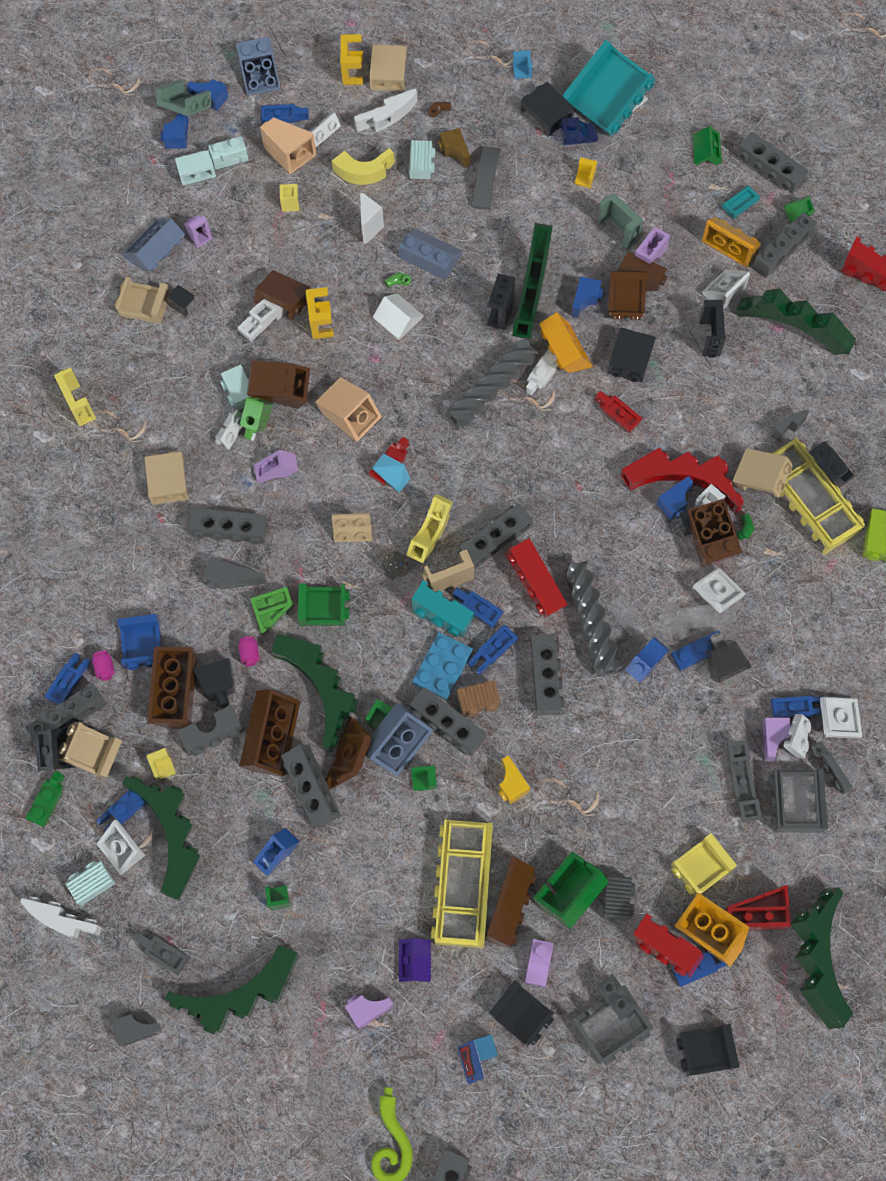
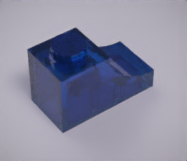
[561,117,598,146]

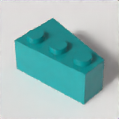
[412,580,474,638]

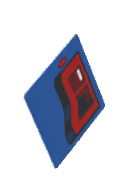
[458,1040,485,1084]

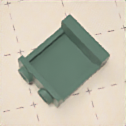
[156,80,211,116]
[598,193,643,249]

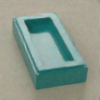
[722,185,760,219]

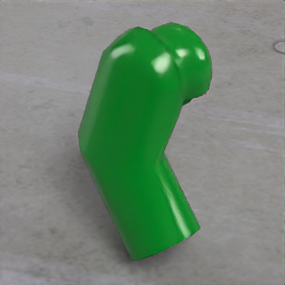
[737,513,754,540]

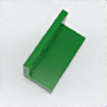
[693,126,722,166]

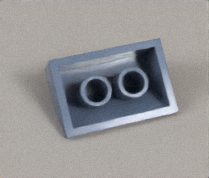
[122,218,185,271]
[399,229,463,280]
[366,702,434,777]

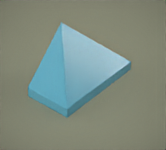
[372,454,411,493]

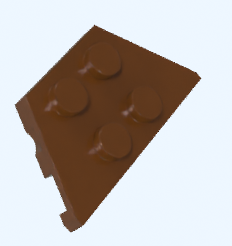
[325,716,372,790]

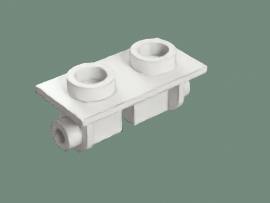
[308,112,341,147]
[215,410,242,450]

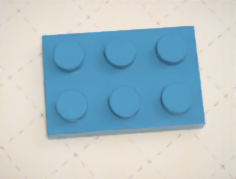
[412,632,473,701]

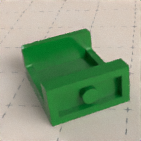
[298,583,350,626]

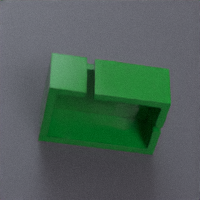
[533,851,609,929]

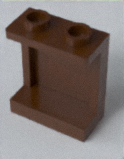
[254,270,311,320]
[608,270,648,320]

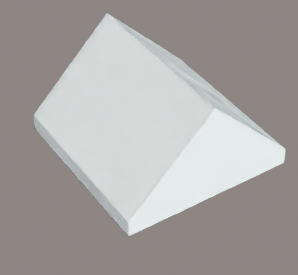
[360,193,384,243]
[702,269,750,310]
[373,294,424,340]
[97,819,146,875]

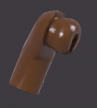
[427,102,451,117]

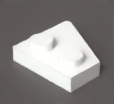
[784,714,811,758]

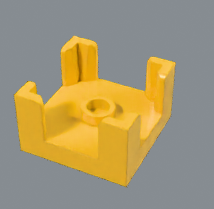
[340,34,363,85]
[306,287,334,339]

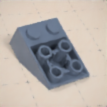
[236,37,281,96]

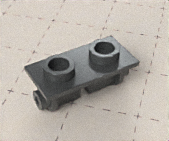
[596,973,637,1020]

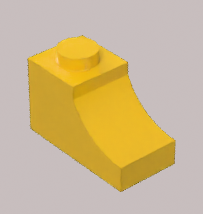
[498,755,530,805]

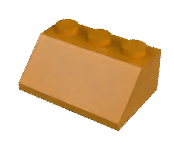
[702,217,761,268]
[539,312,593,373]
[675,892,749,967]

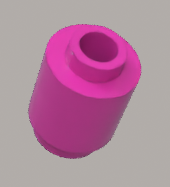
[238,636,260,667]
[92,651,115,681]

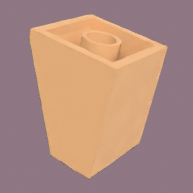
[260,118,317,174]
[315,377,382,442]

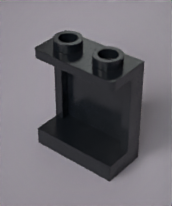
[521,82,574,137]
[487,274,516,330]
[699,300,726,358]
[607,327,656,383]
[810,441,855,488]
[35,728,76,771]
[489,980,554,1047]
[676,1024,739,1077]

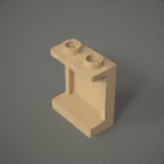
[370,44,407,91]
[115,277,170,324]
[732,448,792,498]
[145,451,189,505]
[422,549,474,592]
[58,722,122,778]

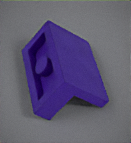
[399,938,431,982]

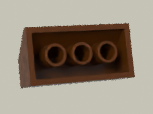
[147,647,197,729]
[239,689,301,777]
[486,857,537,949]

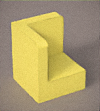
[280,184,300,212]
[146,748,176,781]

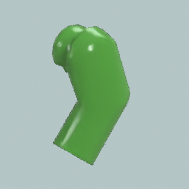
[384,272,411,288]

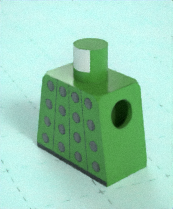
[240,397,274,441]

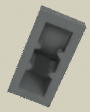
[112,1012,162,1047]

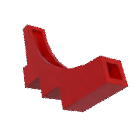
[620,447,744,513]

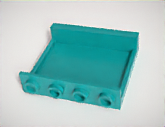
[562,39,656,136]

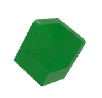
[784,195,815,222]
[365,699,393,729]
[411,765,437,791]
[265,885,290,910]

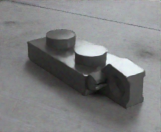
[811,741,852,795]
[134,933,190,976]

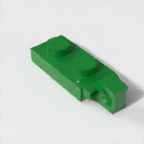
[25,771,65,828]

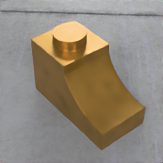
[438,128,470,168]

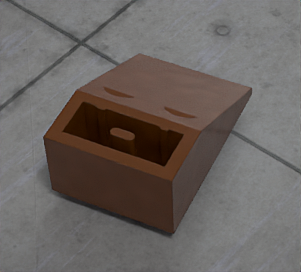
[247,360,310,409]
[687,499,743,567]

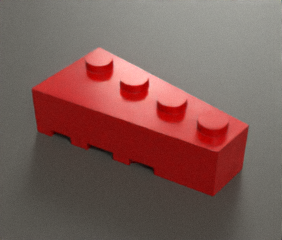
[504,538,568,618]

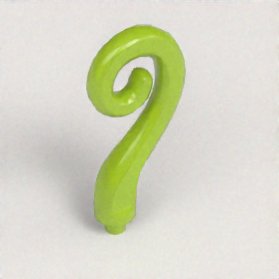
[371,1087,413,1181]

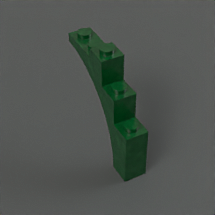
[512,223,553,339]
[735,288,856,355]
[271,634,358,752]
[122,776,201,902]
[791,887,853,1029]
[165,945,300,1035]

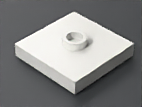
[693,567,746,614]
[820,697,862,739]

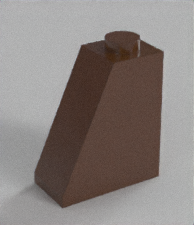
[618,252,668,291]

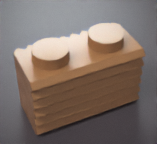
[457,680,501,717]

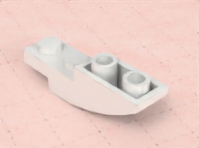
[354,89,417,132]
[237,299,288,342]
[21,896,102,939]

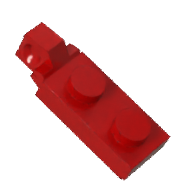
[595,390,643,433]
[368,437,409,486]

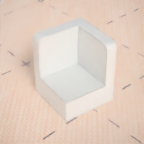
[694,484,725,507]

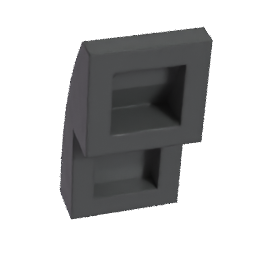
[772,410,809,441]

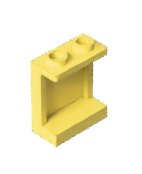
[54,368,96,426]
[671,833,737,896]

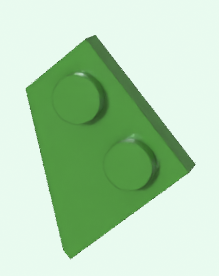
[250,587,293,634]

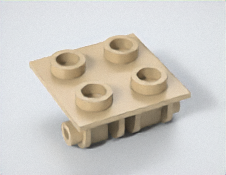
[332,513,372,542]

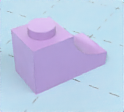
[183,215,212,248]
[635,227,670,264]
[254,450,298,483]
[762,718,792,761]
[525,939,554,987]
[345,995,394,1030]

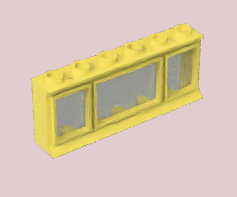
[772,437,865,555]
[431,819,493,948]

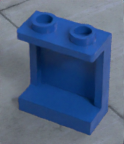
[118,614,162,670]

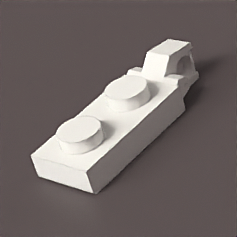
[526,348,559,395]

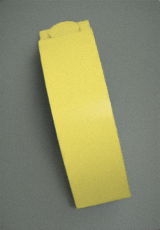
[332,148,395,185]
[406,494,453,563]

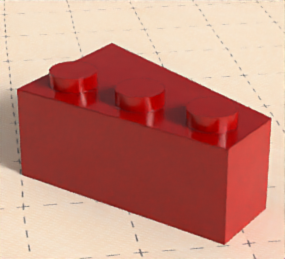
[841,236,886,291]
[724,884,791,930]
[633,913,704,978]

